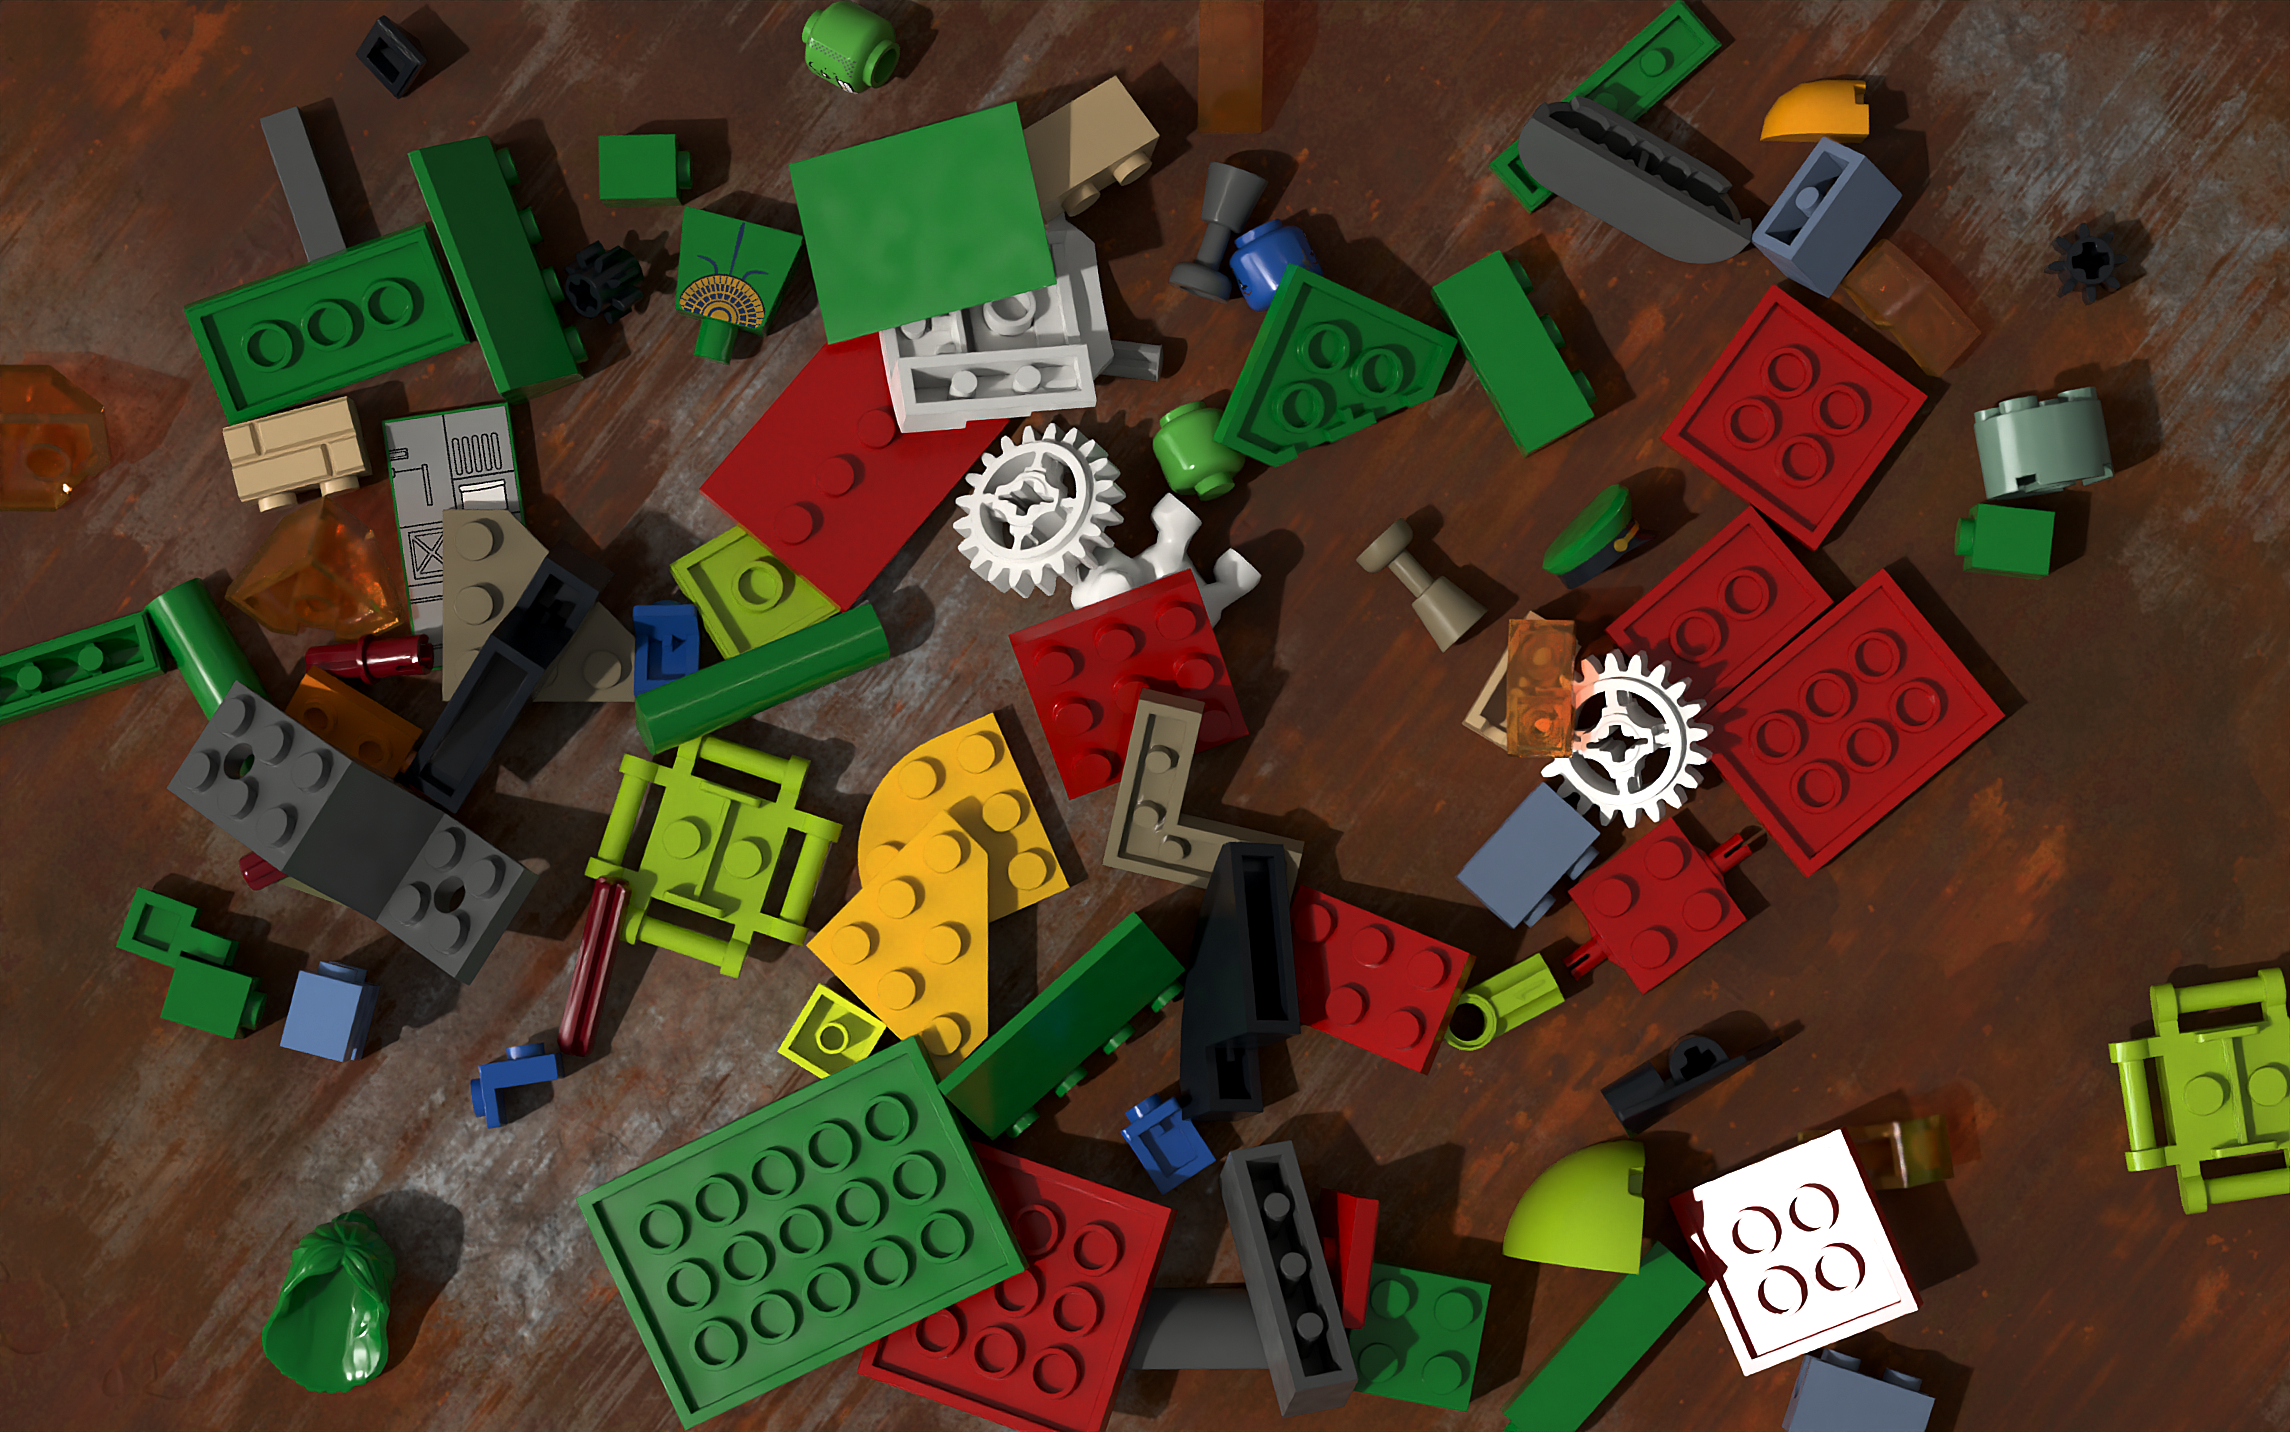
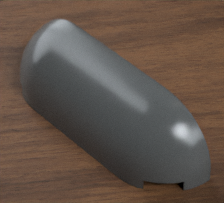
[1518,96,1752,264]
[1126,1287,1269,1369]

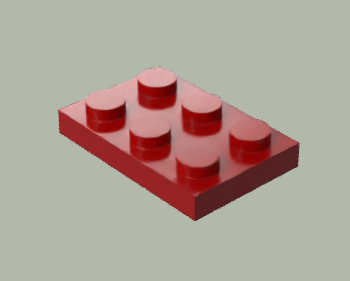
[1603,505,1834,721]
[1290,884,1477,1076]

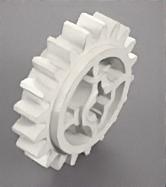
[953,423,1126,598]
[1534,649,1714,828]

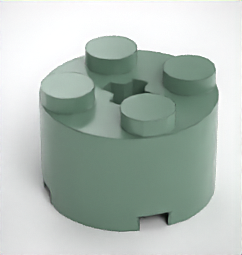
[1973,387,2115,501]

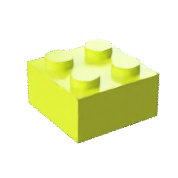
[777,983,888,1079]

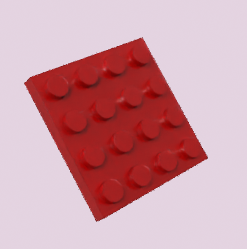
[857,1139,1178,1432]

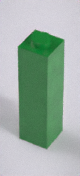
[1500,1237,1706,1432]

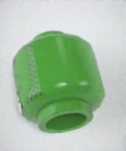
[802,0,900,94]

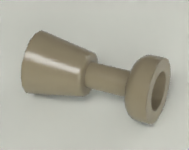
[1356,517,1489,653]

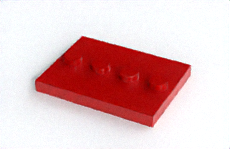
[699,332,1010,613]
[1694,568,2005,878]

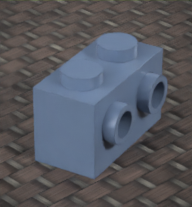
[1751,136,1903,298]

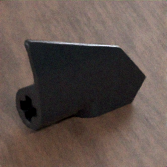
[1600,1034,1783,1139]

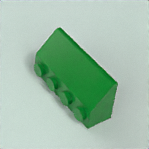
[407,135,589,406]

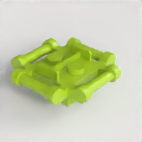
[584,734,843,979]
[2108,967,2290,1215]

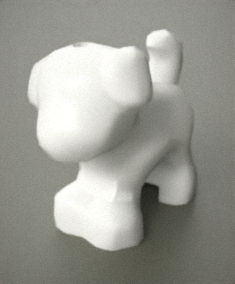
[1071,493,1262,629]

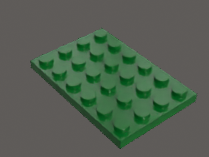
[575,1033,1030,1431]

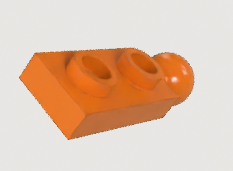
[284,664,436,802]

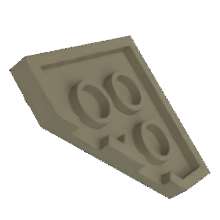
[442,509,636,702]

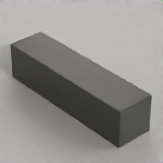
[259,106,350,262]

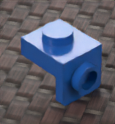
[633,600,702,698]
[470,1042,565,1129]
[1120,1092,1216,1195]

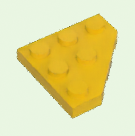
[806,808,989,1081]

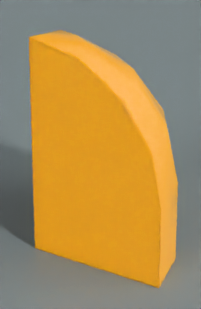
[1760,79,1869,143]

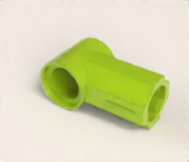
[1443,952,1565,1051]

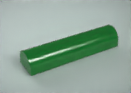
[143,578,276,777]
[635,604,890,756]
[0,610,167,726]

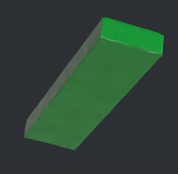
[1488,0,1722,215]

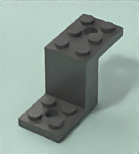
[166,680,540,986]

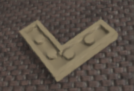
[1102,688,1304,907]

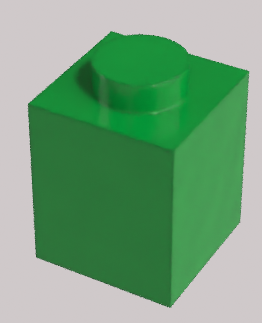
[598,134,693,208]
[1954,503,2055,580]
[160,956,267,1040]

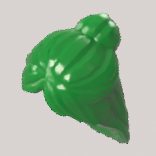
[262,1209,398,1394]

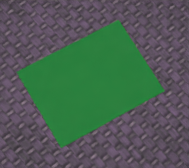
[788,101,1057,345]

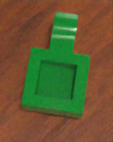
[116,887,241,968]

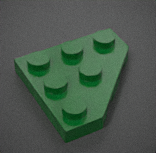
[1212,263,1458,468]

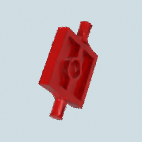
[1561,817,1753,996]

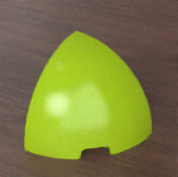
[1501,1140,1645,1275]

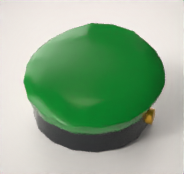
[1542,484,1661,589]

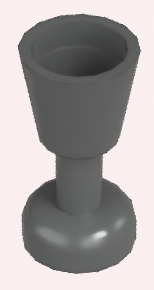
[1168,162,1269,304]

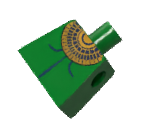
[675,206,807,365]

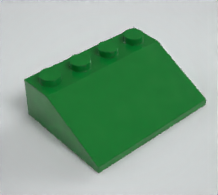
[936,911,1186,1141]

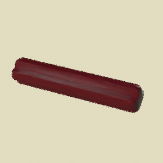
[557,875,632,1057]

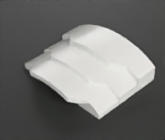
[879,213,1114,433]

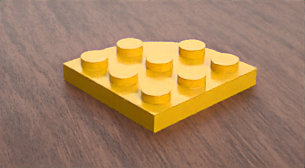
[858,712,1070,923]

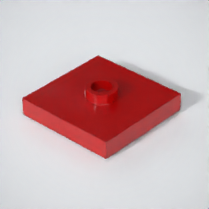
[1316,1188,1381,1330]

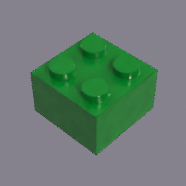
[1347,1259,1491,1412]

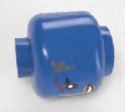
[1229,219,1323,312]

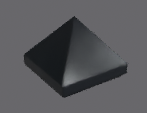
[355,15,427,100]

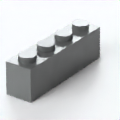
[1218,1140,1358,1419]

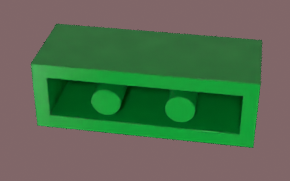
[1430,250,1597,459]

